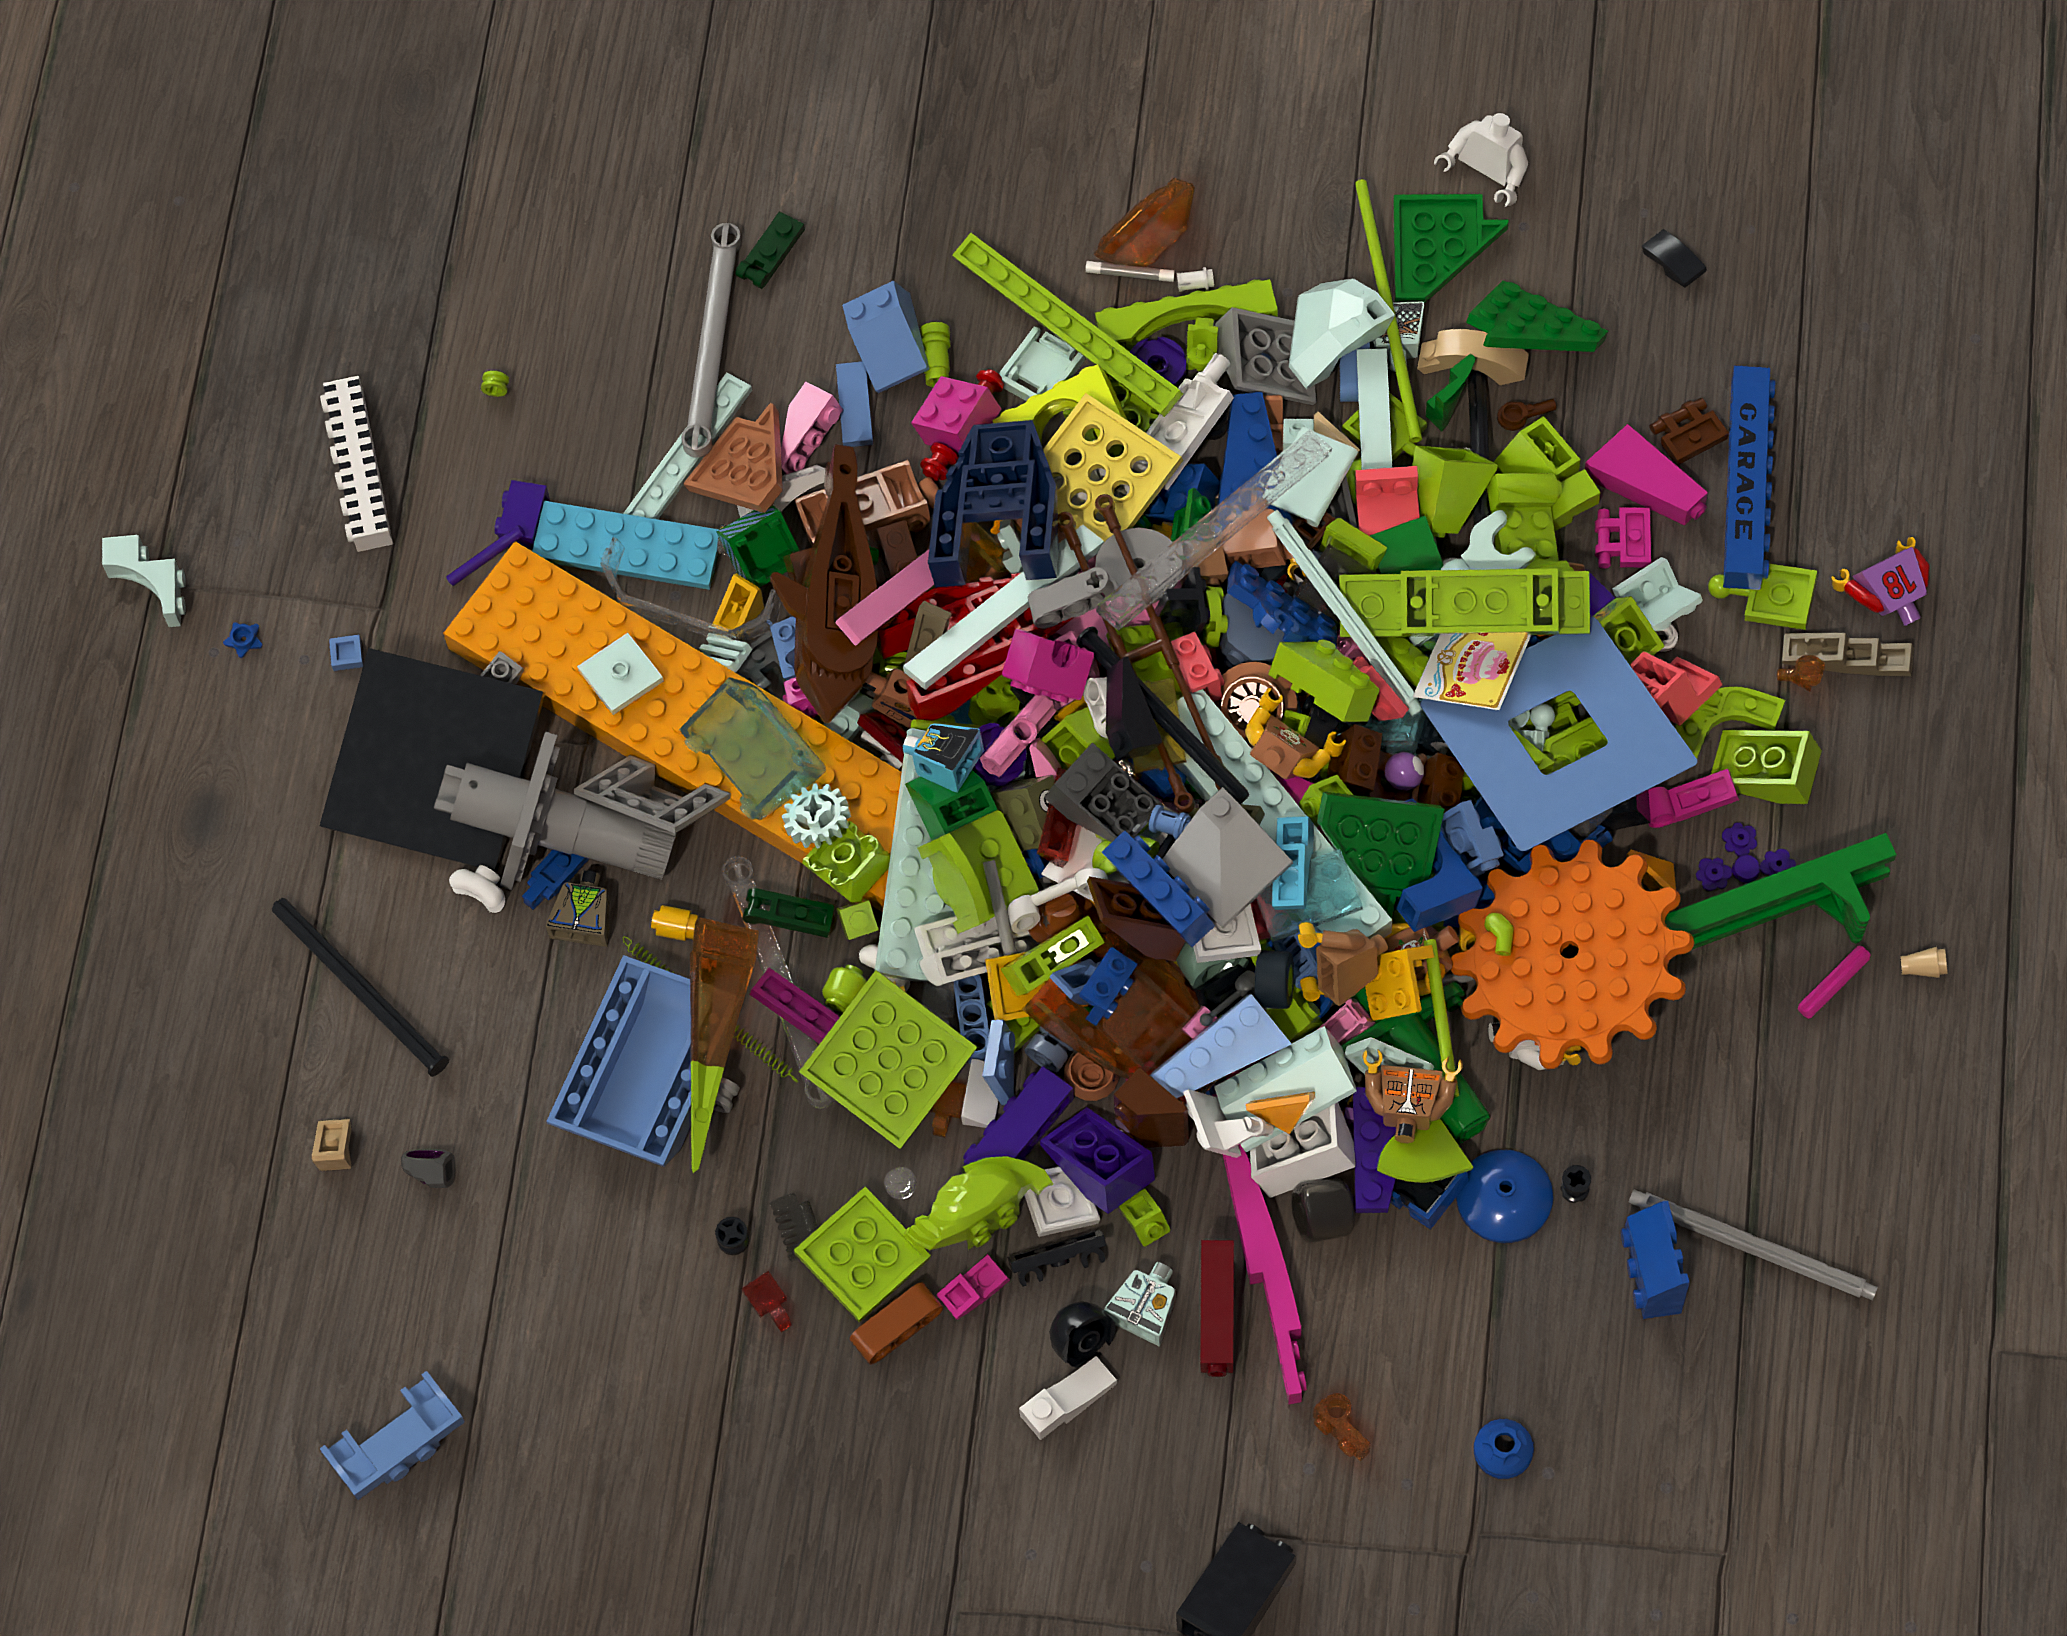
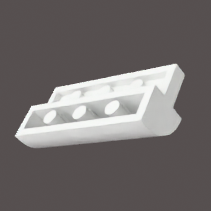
[914,916,1040,986]

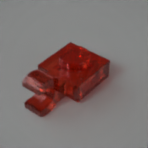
[741,1271,792,1332]

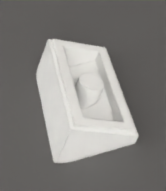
[961,1058,999,1128]

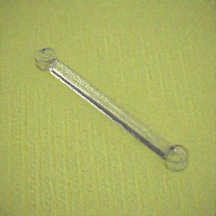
[722,856,835,1109]

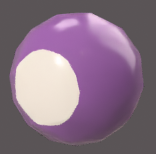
[1385,751,1424,791]

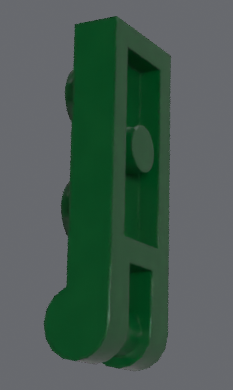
[735,211,805,289]
[742,888,834,938]

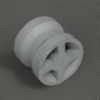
[713,1077,740,1113]

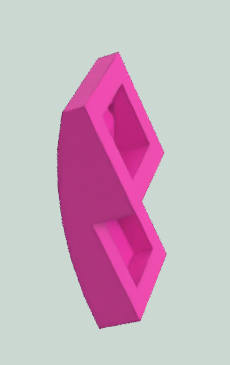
[936,1254,1010,1320]

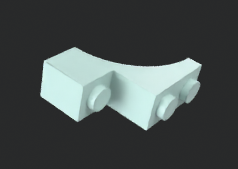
[102,535,186,627]

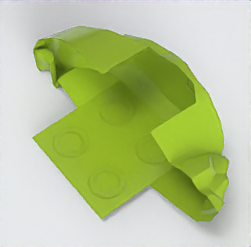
[903,1156,1054,1250]

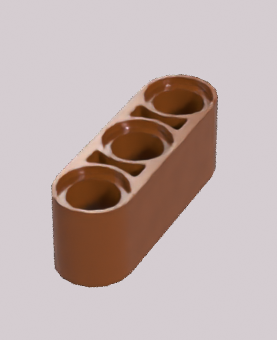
[849,1282,944,1365]

